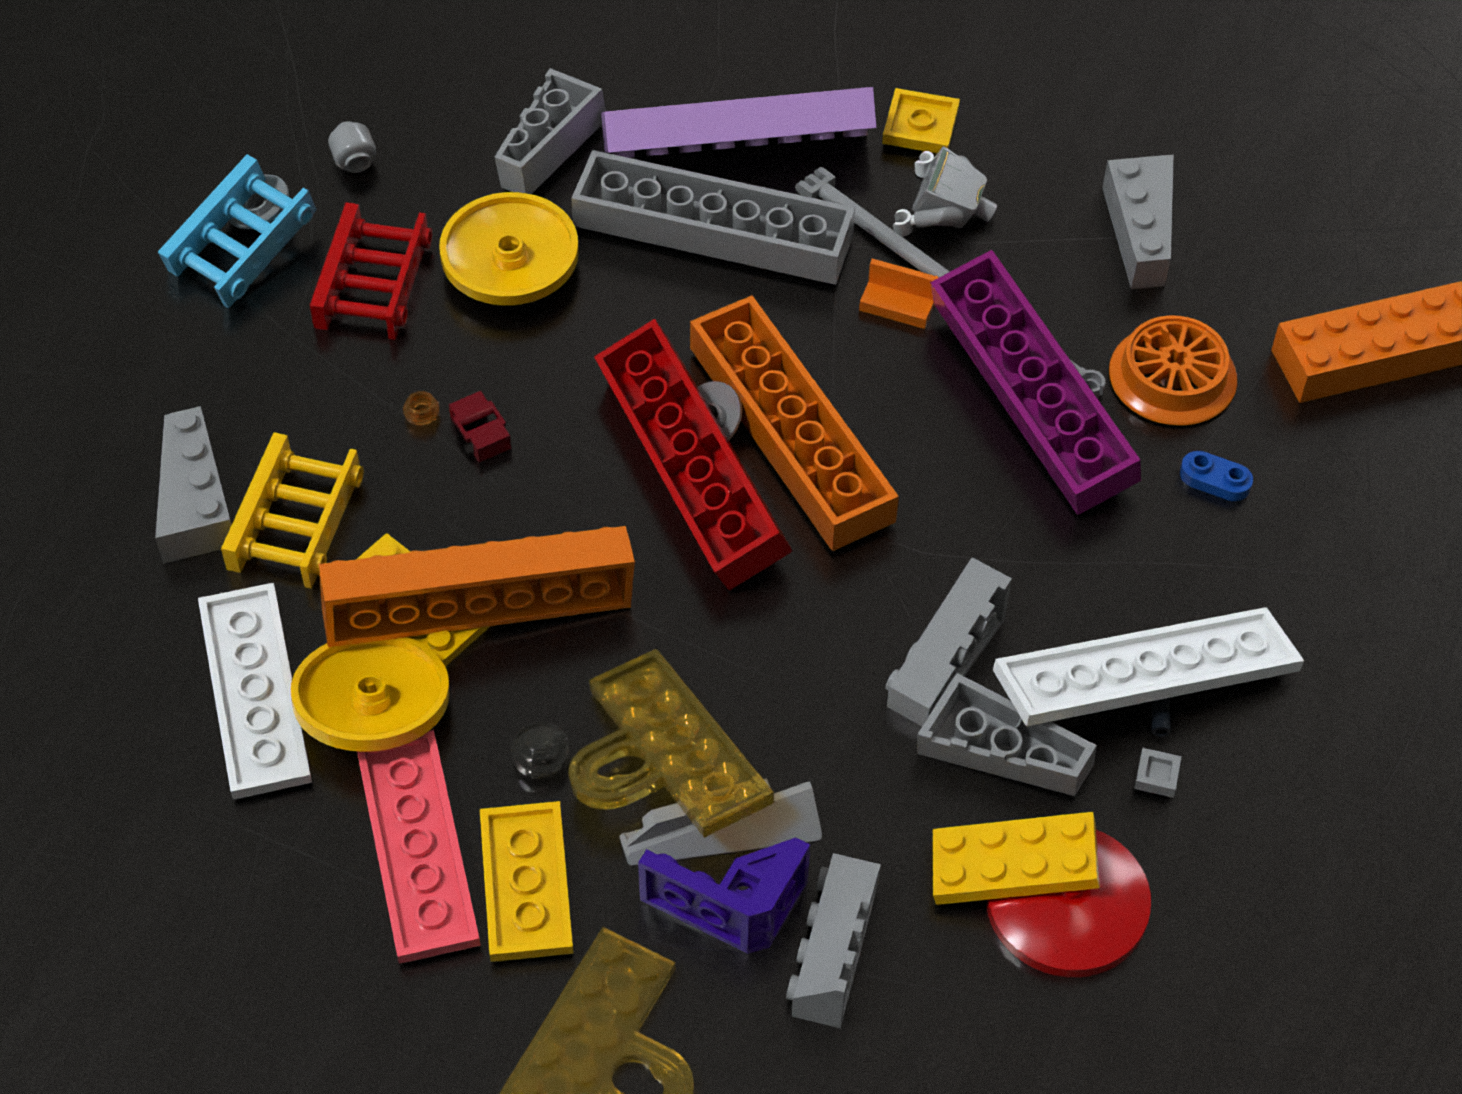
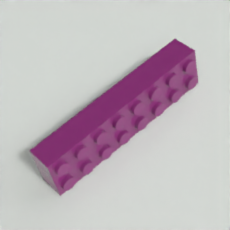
[930,250,1141,515]

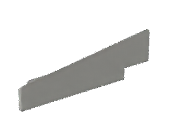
[619,778,822,866]

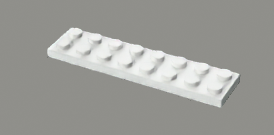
[993,607,1304,726]

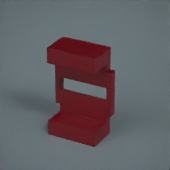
[449,391,512,463]

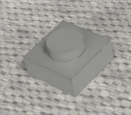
[1134,748,1182,798]

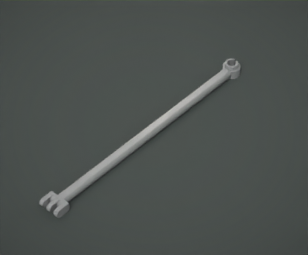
[795,167,1105,399]

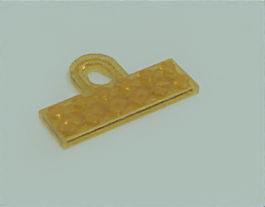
[569,649,775,838]
[499,927,694,1094]

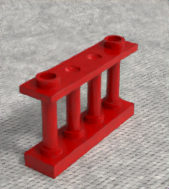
[310,202,432,340]

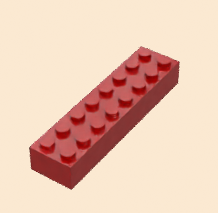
[594,319,793,591]

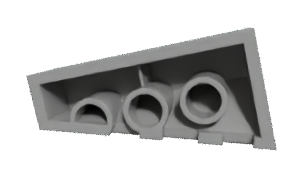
[786,853,881,1029]

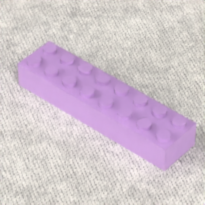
[601,87,876,158]

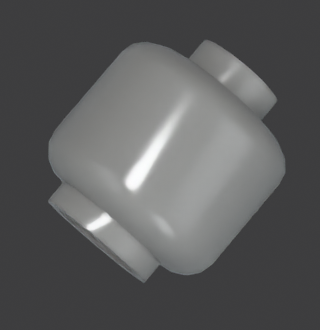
[328,121,376,173]

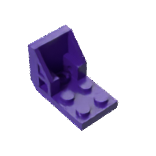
[638,837,810,954]

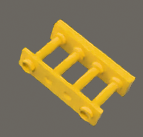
[221,432,364,589]

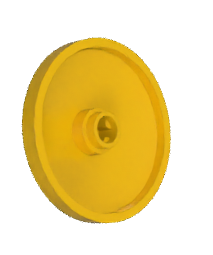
[439,192,579,305]
[291,637,449,752]

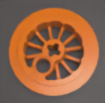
[1109,315,1237,426]

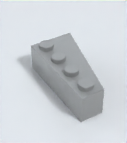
[495,68,606,194]
[1102,154,1174,289]
[155,406,232,564]
[885,557,1012,726]
[917,673,1097,796]

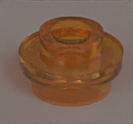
[403,391,440,426]

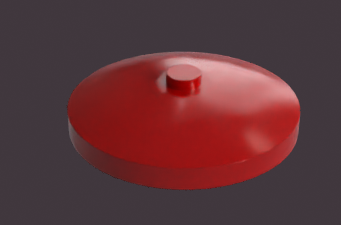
[986,830,1151,977]

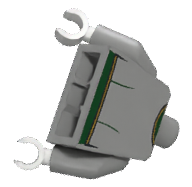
[893,146,997,237]

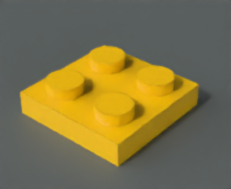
[882,88,960,153]

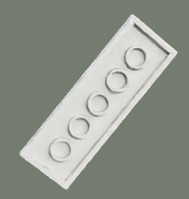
[198,583,312,800]

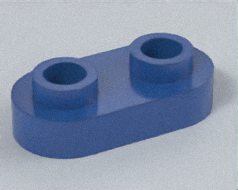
[1180,451,1253,501]

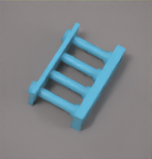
[158,154,317,308]

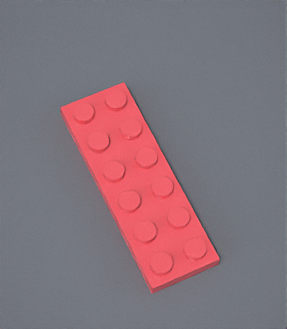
[357,730,481,964]

